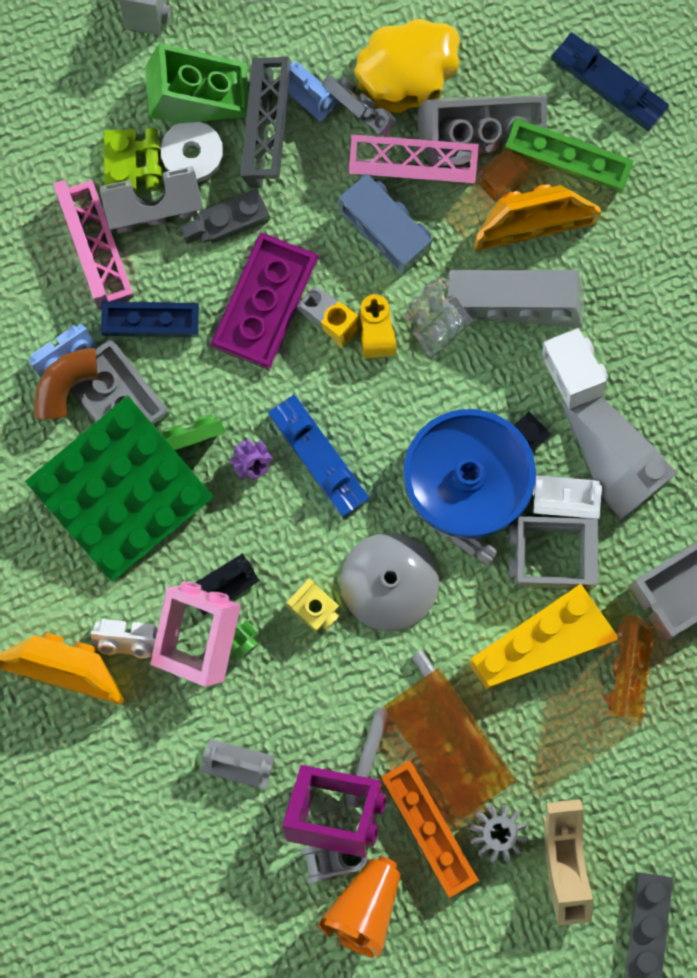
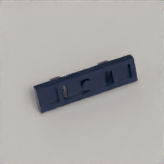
[551,32,670,132]

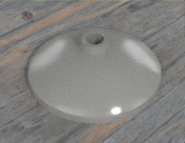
[340,533,439,631]

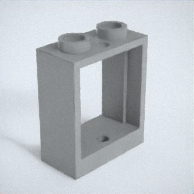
[508,517,598,590]

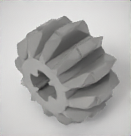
[470,805,528,863]

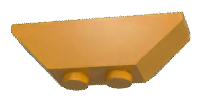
[474,184,601,252]
[0,632,124,705]

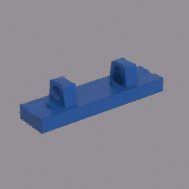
[268,394,370,518]

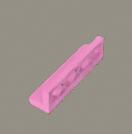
[349,134,479,183]
[53,180,134,309]

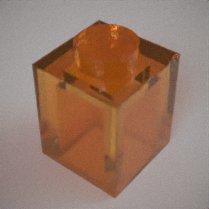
[477,148,529,203]

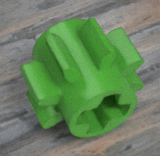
[229,620,258,661]

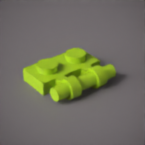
[104,128,162,193]

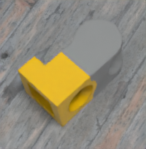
[297,287,360,349]

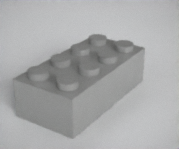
[628,542,697,642]

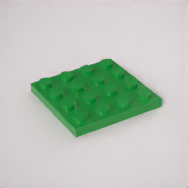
[25,395,214,582]

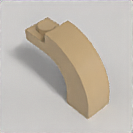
[543,799,593,926]

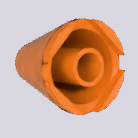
[317,856,401,959]

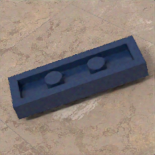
[101,301,199,338]

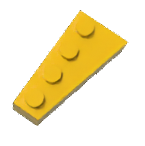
[467,584,620,690]

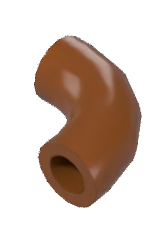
[33,348,98,419]

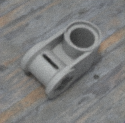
[300,847,368,884]

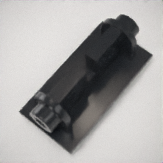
[195,553,260,616]

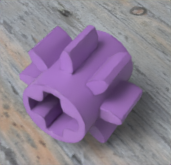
[229,438,273,481]

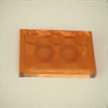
[608,615,655,727]

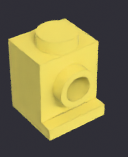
[287,578,339,633]

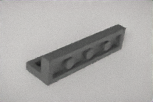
[240,57,291,188]

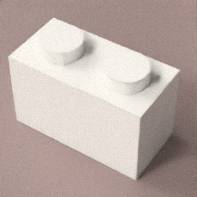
[542,328,609,409]

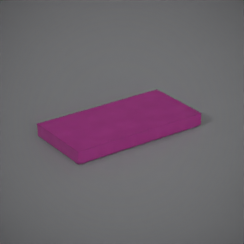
[210,232,319,371]

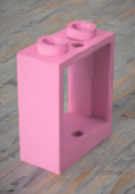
[150,581,241,687]

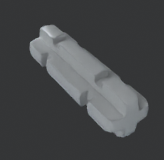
[437,530,498,565]

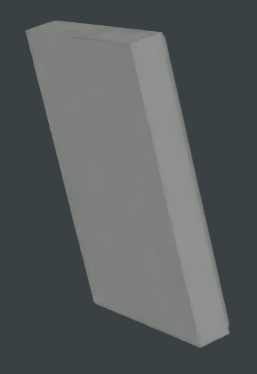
[71,338,170,426]

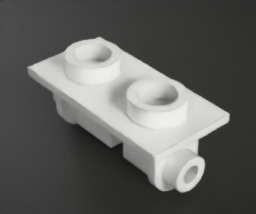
[91,619,158,659]

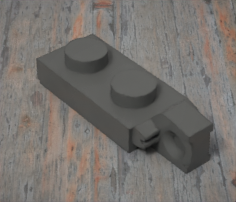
[322,74,397,137]
[180,188,270,244]

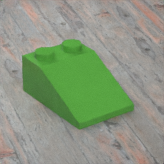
[146,43,249,123]

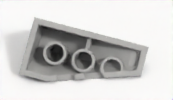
[418,95,547,166]
[561,396,677,521]

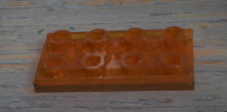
[384,667,517,819]

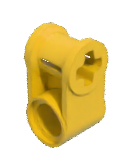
[360,294,397,360]

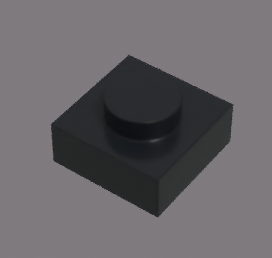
[514,411,552,453]

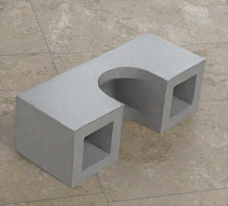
[100,166,203,232]

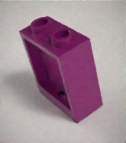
[282,765,387,858]

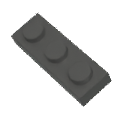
[625,872,673,978]

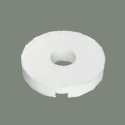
[161,122,223,183]

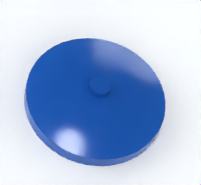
[404,409,536,539]

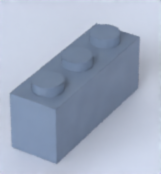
[338,174,432,275]

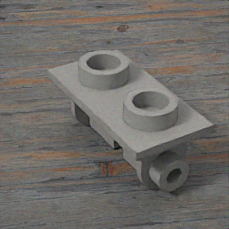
[201,739,275,789]

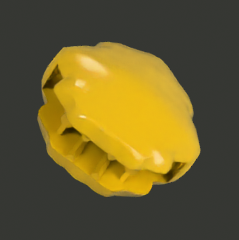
[354,19,460,114]

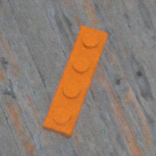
[380,760,479,898]

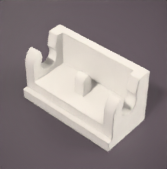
[530,475,602,519]

